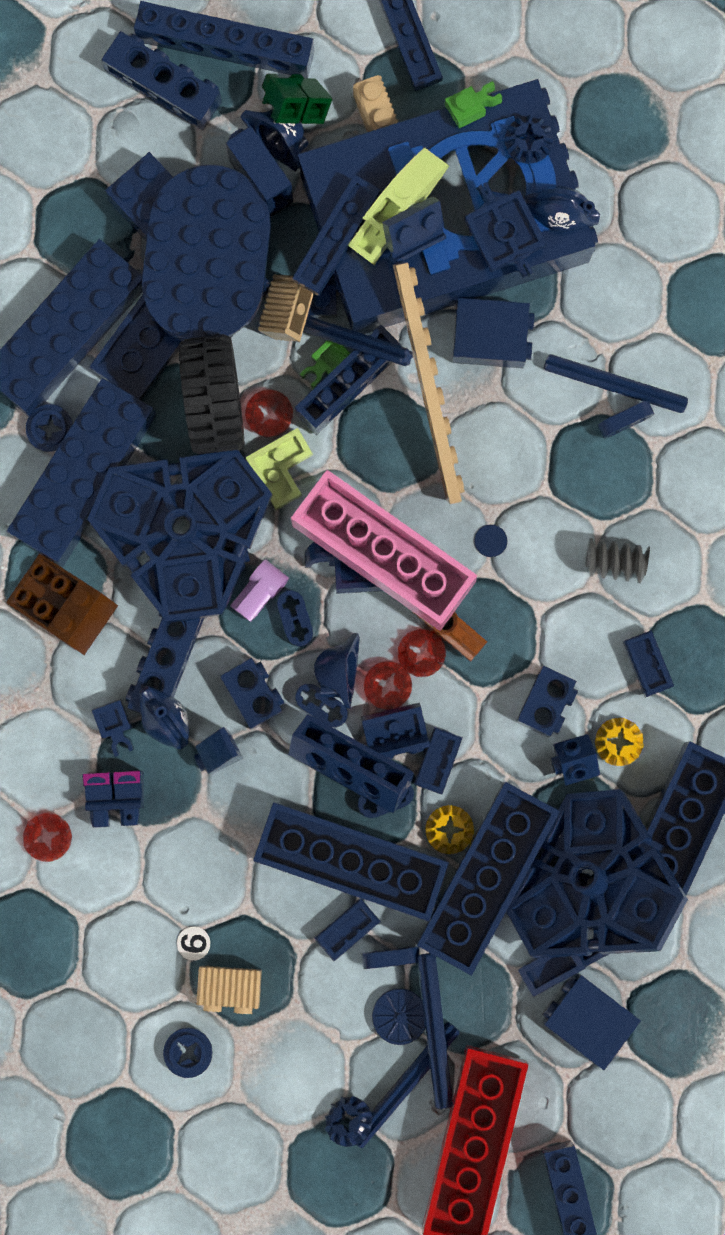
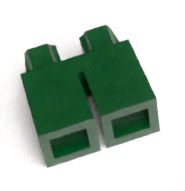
[262,73,333,124]

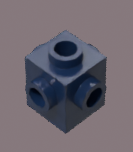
[551,734,600,786]

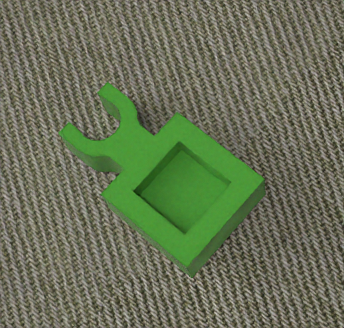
[445,81,502,128]
[300,340,351,389]

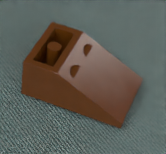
[6,553,118,655]

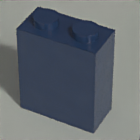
[226,126,294,217]
[453,298,535,369]
[542,973,641,1070]

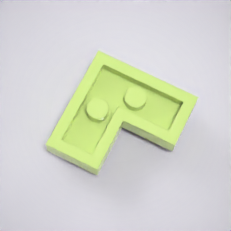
[246,428,313,510]

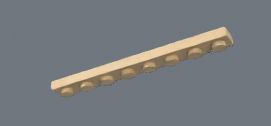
[393,262,465,504]

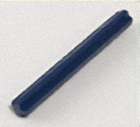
[303,316,413,366]
[544,354,688,413]
[417,953,453,1109]
[356,1022,460,1148]

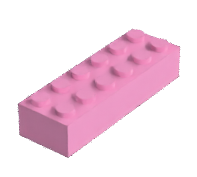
[291,470,477,631]

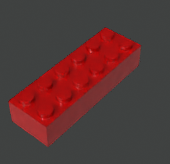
[422,1045,529,1235]

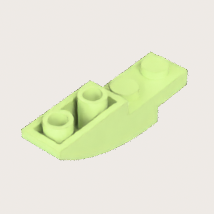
[348,148,449,265]

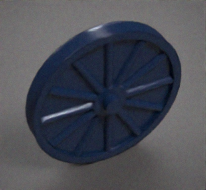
[372,989,426,1045]

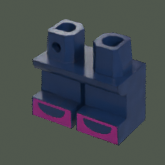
[82,771,144,828]

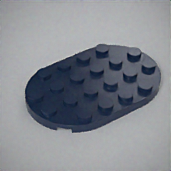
[142,165,271,341]

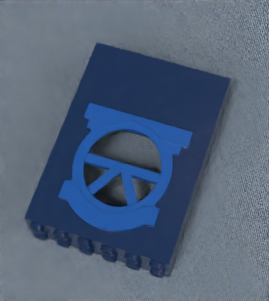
[298,79,598,334]

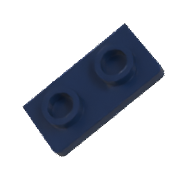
[361,702,430,759]

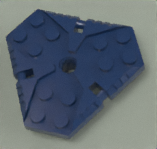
[87,450,273,623]
[506,789,688,959]

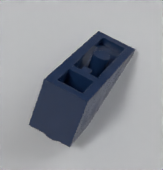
[194,727,243,775]

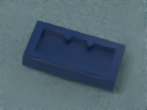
[623,630,674,698]
[413,727,463,795]
[314,898,381,961]

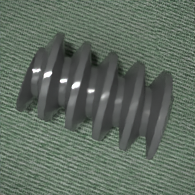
[585,538,650,583]

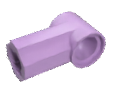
[230,559,289,622]

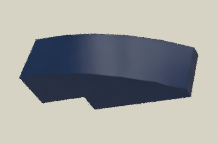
[518,930,609,997]

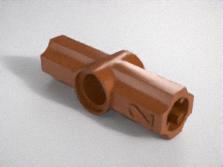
[406,607,487,662]

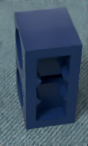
[220,658,285,730]
[516,665,578,738]

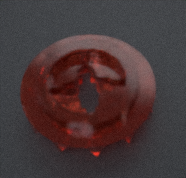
[245,390,293,438]
[398,629,446,677]
[364,661,412,710]
[23,813,72,862]

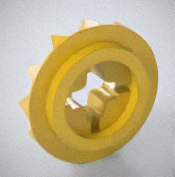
[595,718,644,766]
[425,805,474,854]

